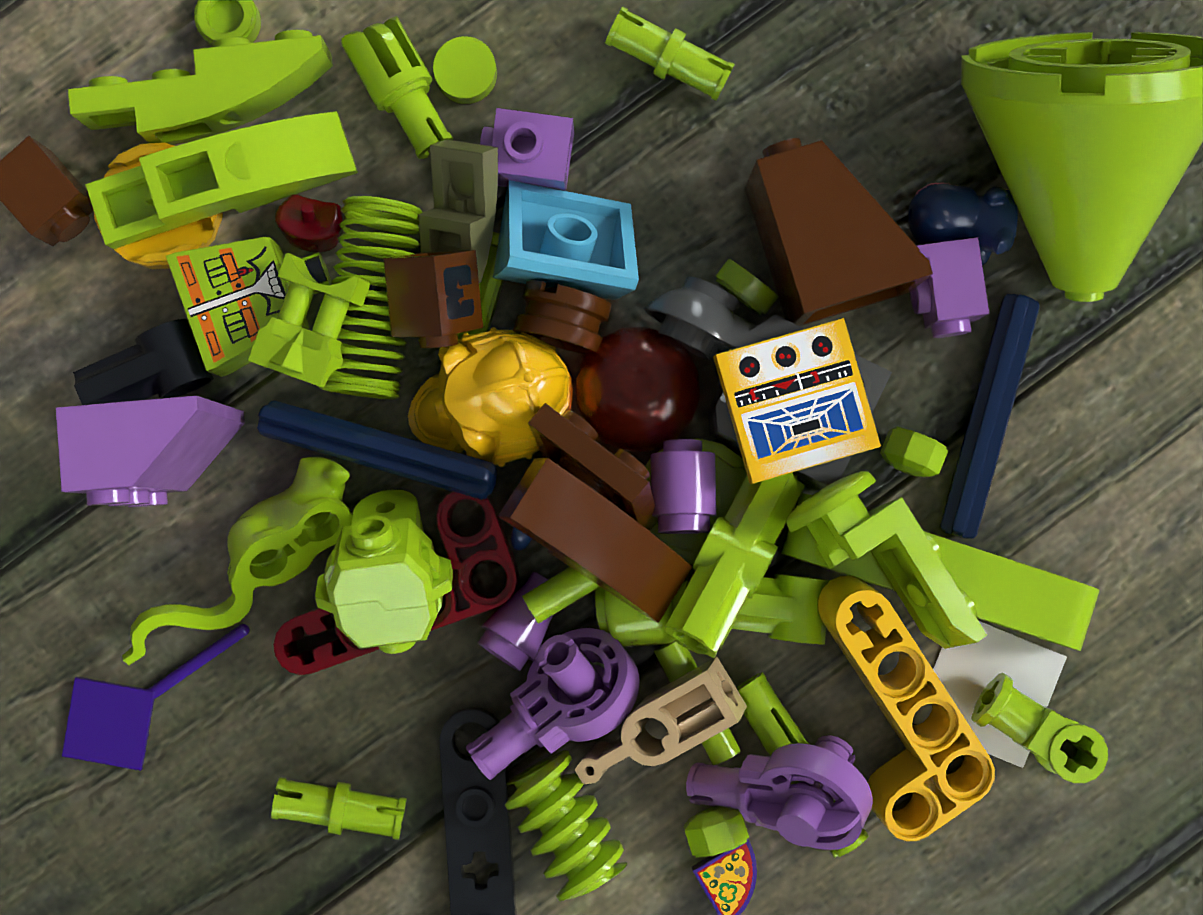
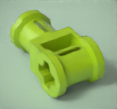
[971,673,1108,783]

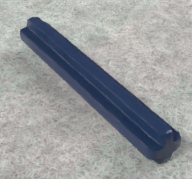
[940,294,1040,539]
[257,400,497,500]

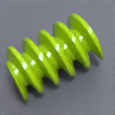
[505,750,627,901]

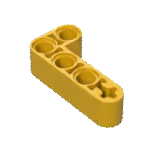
[818,576,995,841]

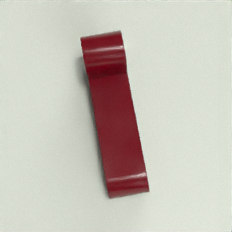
[273,492,520,675]

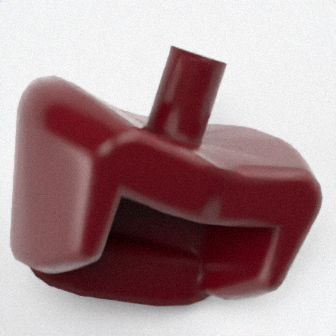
[275,194,343,252]

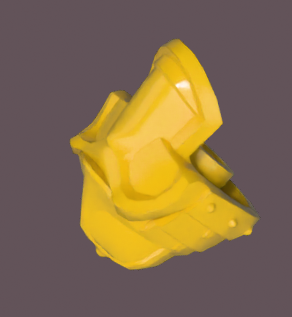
[408,327,573,467]

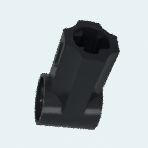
[73,319,214,405]

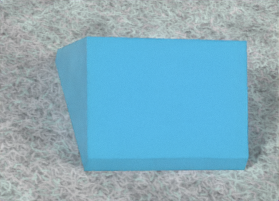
[493,180,639,300]

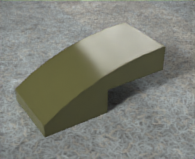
[418,140,498,283]

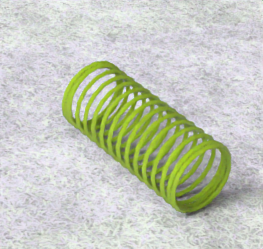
[318,196,423,400]

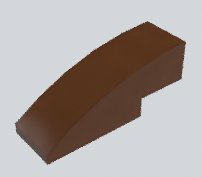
[498,458,692,623]

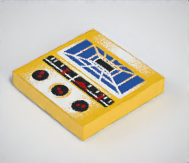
[713,318,881,484]

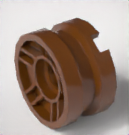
[513,280,612,355]

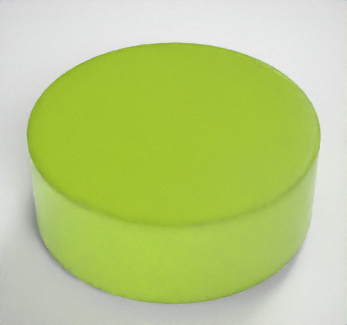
[194,0,261,47]
[433,36,497,104]
[715,259,779,315]

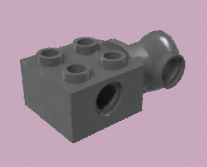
[644,276,892,489]

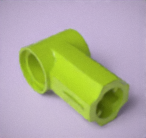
[732,574,831,645]

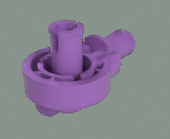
[466,628,639,780]
[686,735,873,850]

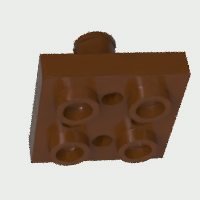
[528,403,658,531]

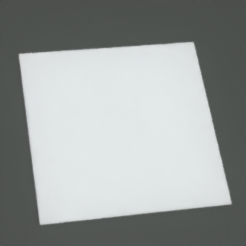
[912,621,1067,768]

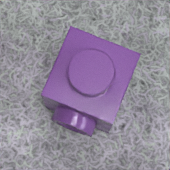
[480,108,574,191]

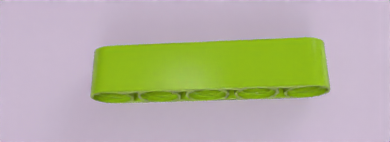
[781,493,1100,651]

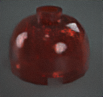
[575,326,701,452]

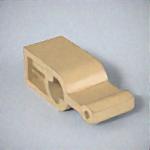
[575,657,747,784]

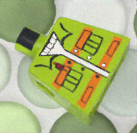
[166,237,332,377]

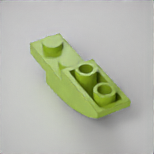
[68,30,333,145]
[85,111,358,249]

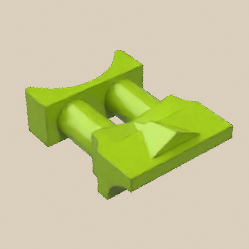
[248,253,370,388]

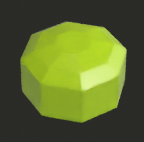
[880,426,948,478]
[683,806,749,857]

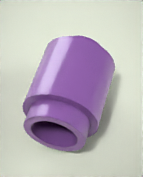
[651,439,716,534]

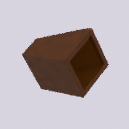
[745,138,933,326]

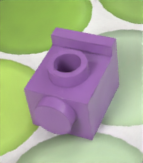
[910,237,989,338]

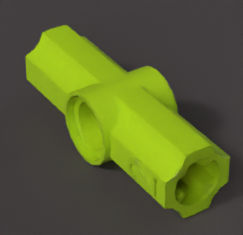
[664,473,805,658]

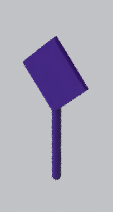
[62,624,250,771]

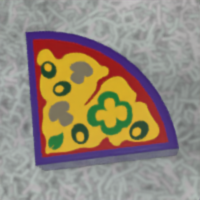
[692,839,757,915]

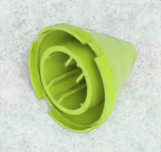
[961,32,1203,302]

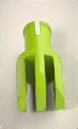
[341,16,453,159]

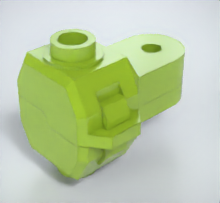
[315,490,453,654]

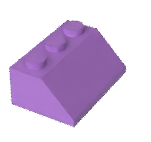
[56,396,245,507]

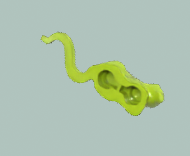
[122,457,353,665]

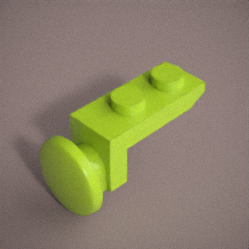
[786,471,987,649]

